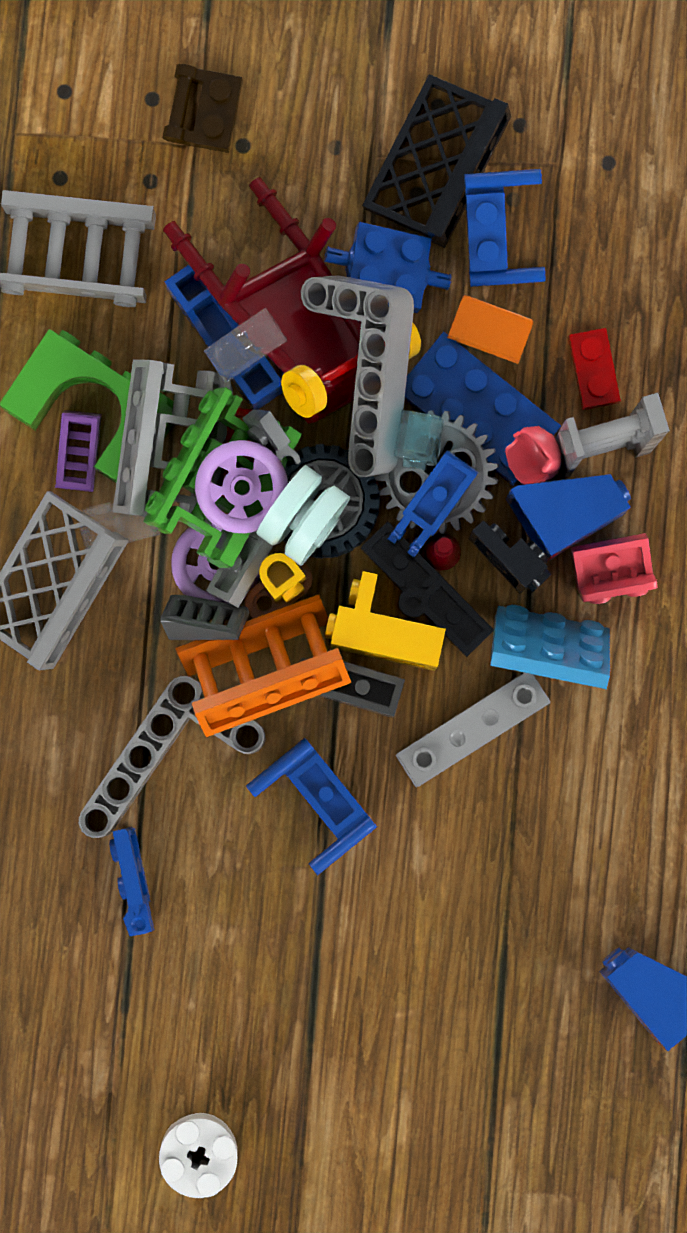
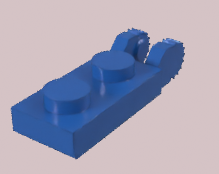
[388,450,479,557]

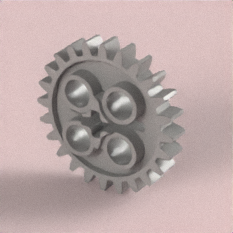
[375,410,499,534]

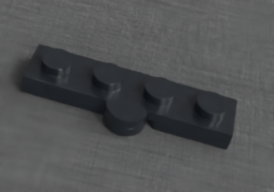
[360,521,494,657]

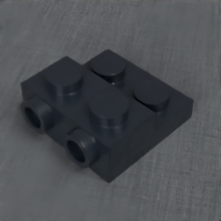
[469,520,552,594]

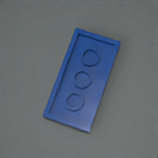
[405,331,561,486]

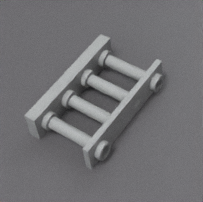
[0,190,156,307]
[555,393,670,478]
[395,673,551,787]

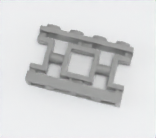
[113,360,233,525]

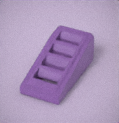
[55,410,102,492]

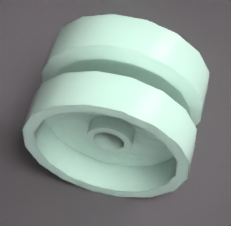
[256,465,350,566]

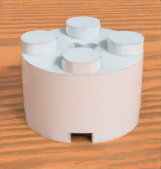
[159,1113,237,1198]

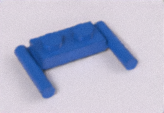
[464,169,546,287]
[246,738,377,875]

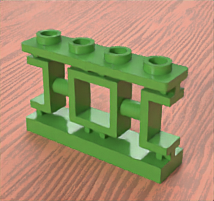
[143,387,302,568]

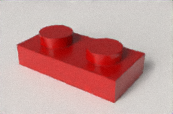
[568,328,621,410]

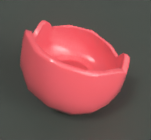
[505,426,562,485]

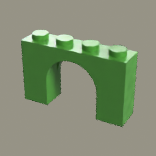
[0,329,174,483]

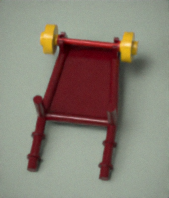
[163,177,421,424]

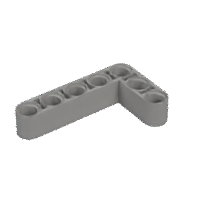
[301,276,414,477]
[79,676,265,838]

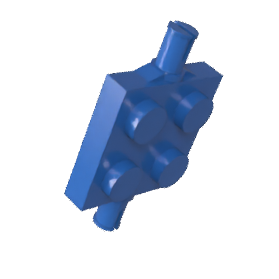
[324,222,452,313]

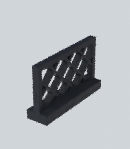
[362,74,511,248]

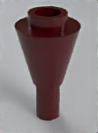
[423,533,461,570]

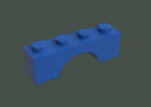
[164,265,283,410]

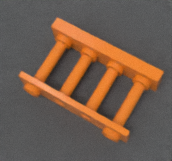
[176,594,352,737]

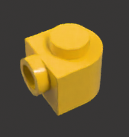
[259,553,307,602]

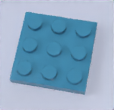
[490,605,610,689]

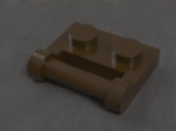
[162,64,243,153]

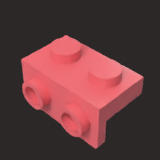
[571,533,658,604]

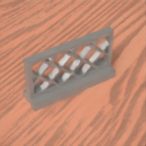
[0,491,129,671]

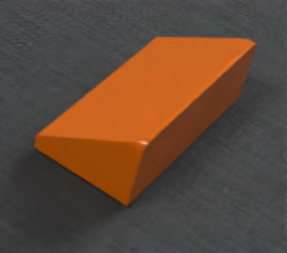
[447,295,534,364]

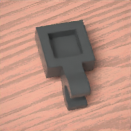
[242,409,301,465]

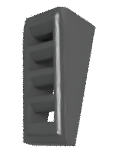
[161,595,250,640]

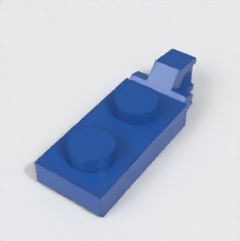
[109,827,154,936]

